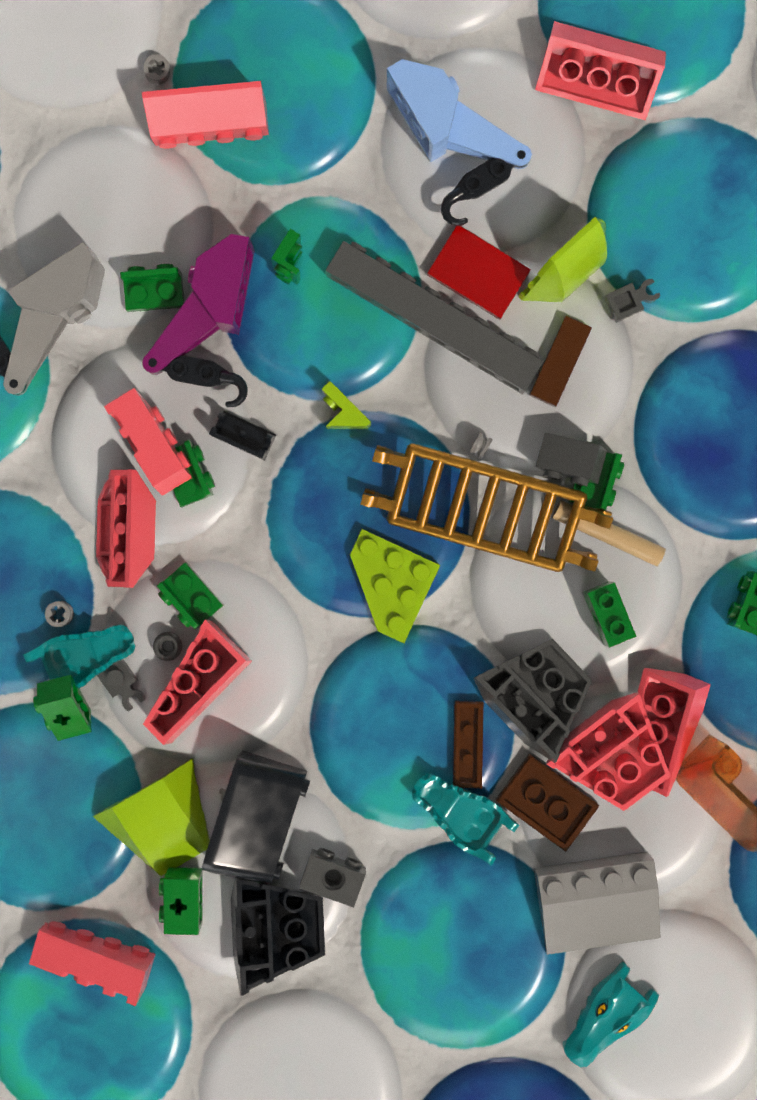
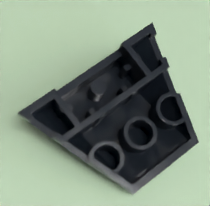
[231,878,325,996]

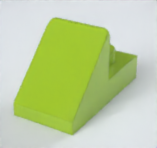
[322,381,371,429]

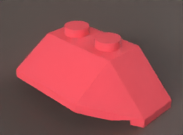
[96,469,156,588]

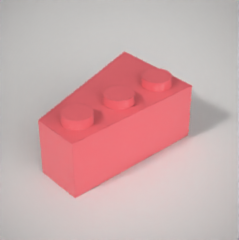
[104,388,192,496]

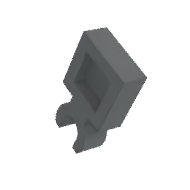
[604,279,661,323]
[97,659,146,711]

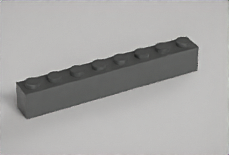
[325,241,543,395]

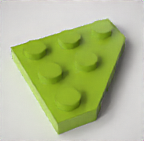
[350,529,440,643]

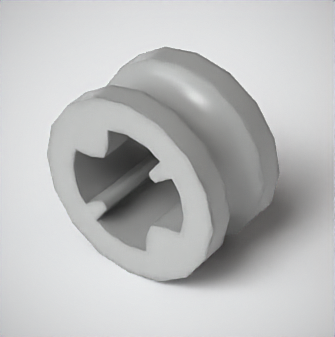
[143,54,170,85]
[468,432,493,461]
[45,601,74,627]

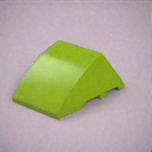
[518,217,607,302]
[93,758,210,876]

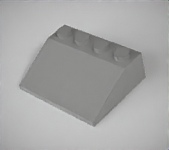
[534,852,661,955]

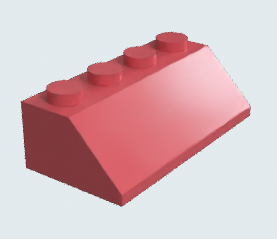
[535,21,666,120]
[142,81,269,149]

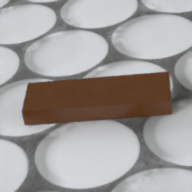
[529,316,592,407]
[453,700,484,789]

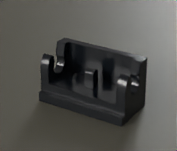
[209,411,276,461]

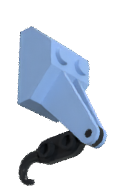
[387,59,532,226]

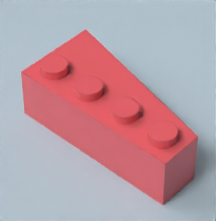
[143,619,252,745]
[29,921,156,1006]

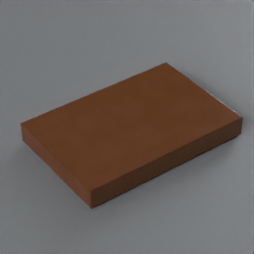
[495,753,600,852]

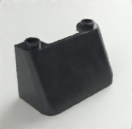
[201,750,311,884]

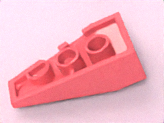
[638,668,711,797]

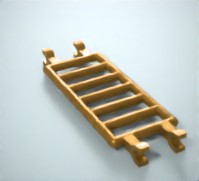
[360,443,613,572]

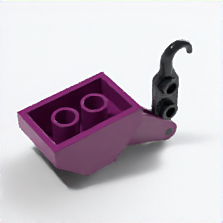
[142,234,255,407]

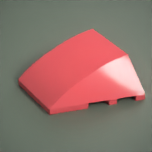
[546,692,671,811]

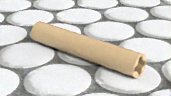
[552,500,666,566]

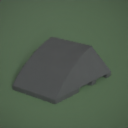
[473,639,593,763]

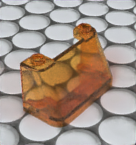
[676,734,757,852]

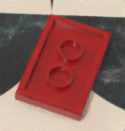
[427,226,531,320]

